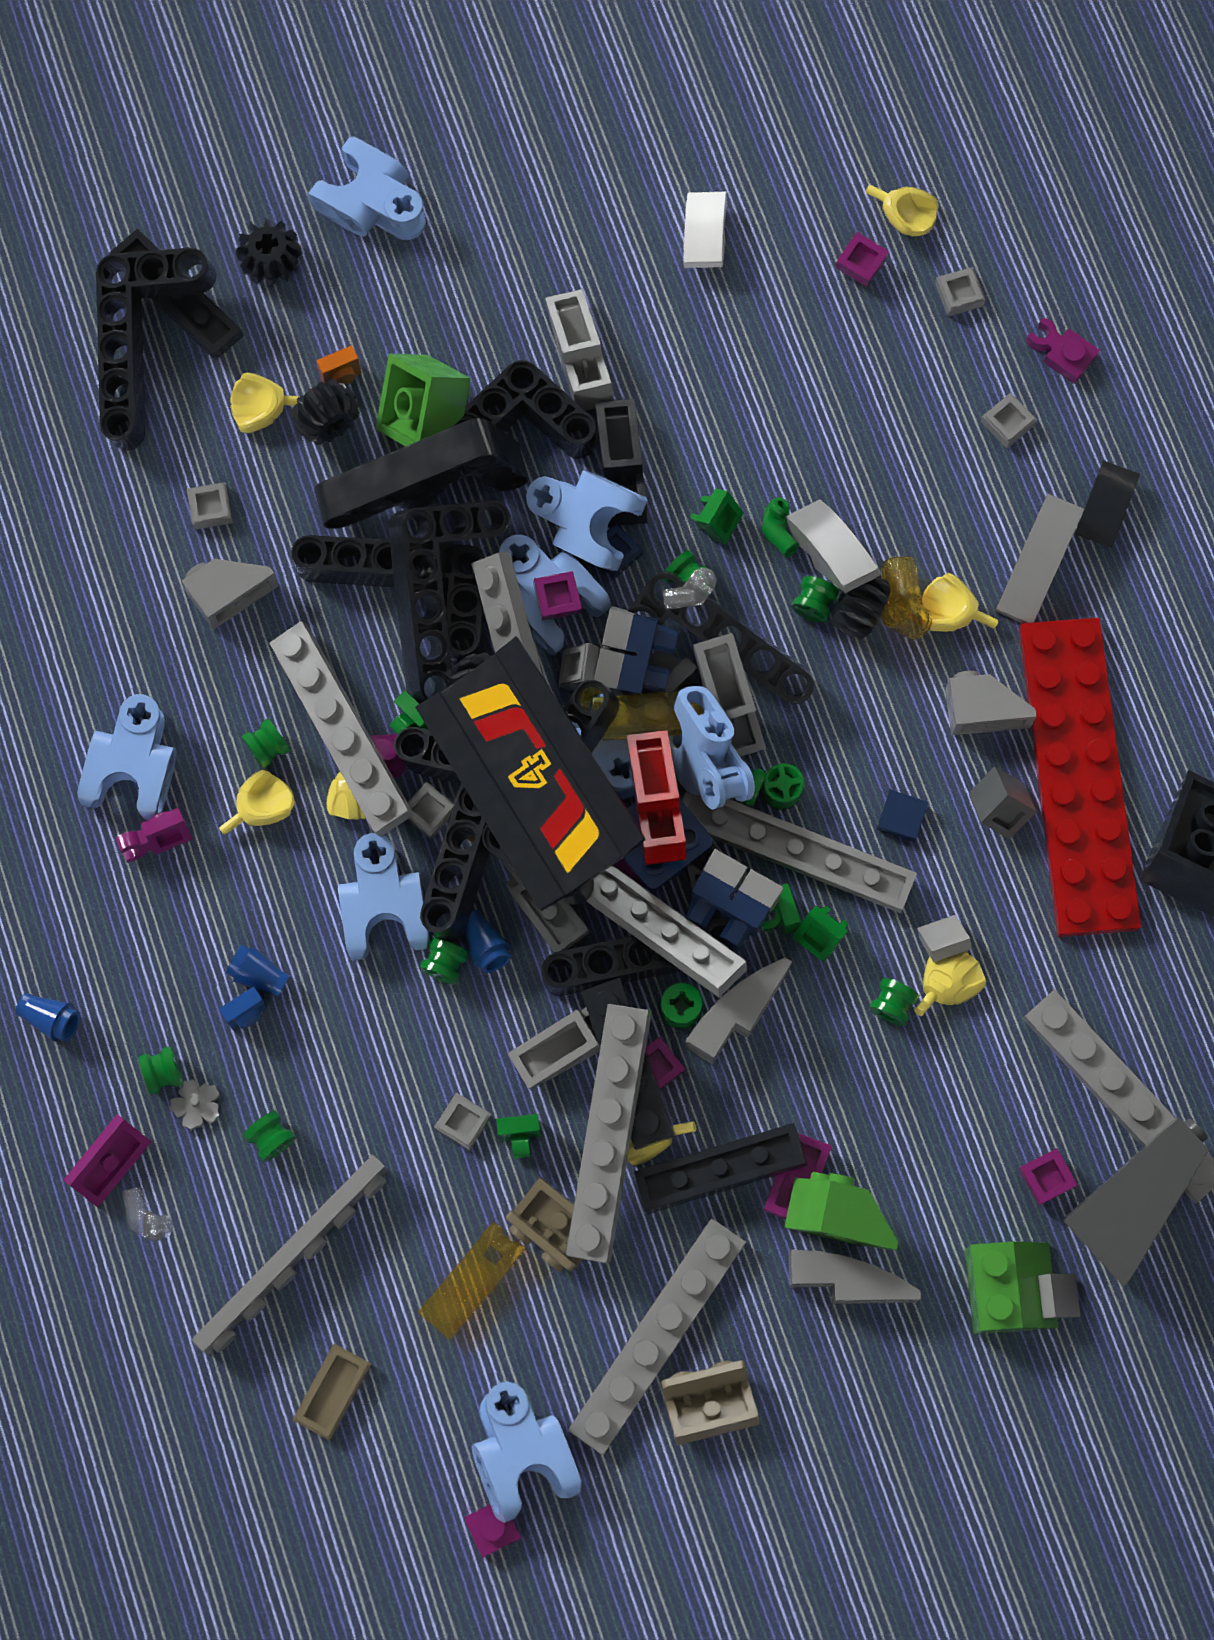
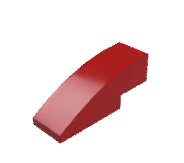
[627,730,686,865]

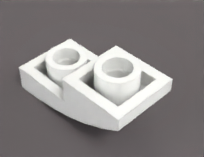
[684,192,727,268]

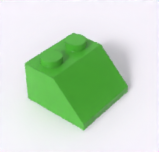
[375,354,471,447]
[784,1172,898,1250]
[965,1241,1059,1334]

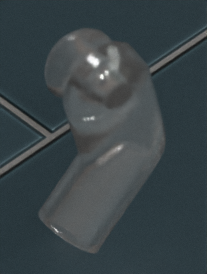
[663,568,717,610]
[122,1188,173,1241]

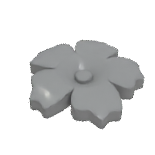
[169,1079,220,1130]

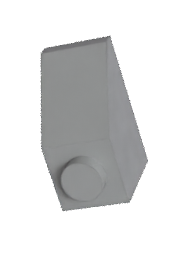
[181,559,278,630]
[945,671,1036,735]

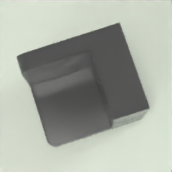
[649,650,698,706]
[969,766,1037,839]

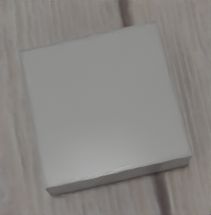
[935,267,986,317]
[980,393,1037,449]
[187,482,233,530]
[559,643,599,691]
[407,781,454,840]
[917,915,972,962]
[434,1092,492,1151]
[1038,1274,1081,1318]

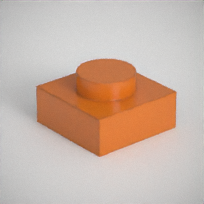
[316,345,361,385]

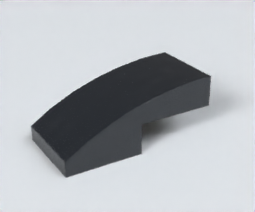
[1075,460,1140,548]

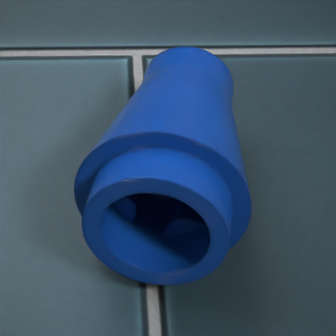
[464,910,511,973]
[225,944,290,997]
[15,993,81,1042]

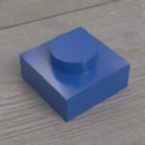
[219,986,267,1030]

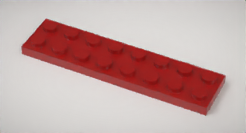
[1018,617,1141,937]

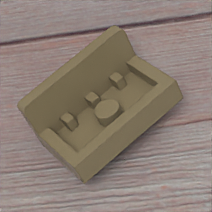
[505,1177,584,1272]
[661,1360,760,1446]

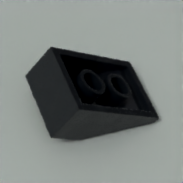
[1140,770,1214,917]

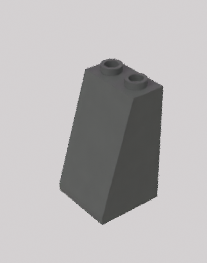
[1063,1118,1209,1286]

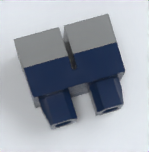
[594,606,679,693]
[686,849,784,951]

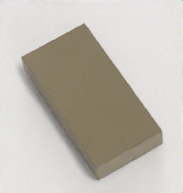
[292,1344,372,1441]

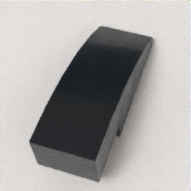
[595,399,647,527]

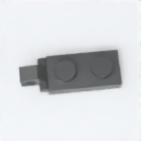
[501,860,591,953]

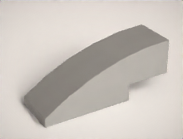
[545,289,614,411]
[995,493,1084,623]
[785,499,881,593]
[693,633,766,757]
[684,957,792,1065]
[507,1007,600,1089]
[789,1250,921,1304]

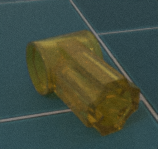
[880,556,932,640]

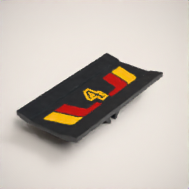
[415,636,646,911]

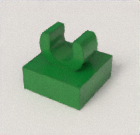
[690,488,744,545]
[390,690,429,734]
[761,883,801,935]
[792,905,848,963]
[496,1114,541,1159]

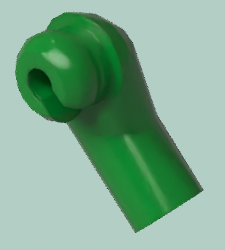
[762,497,799,558]

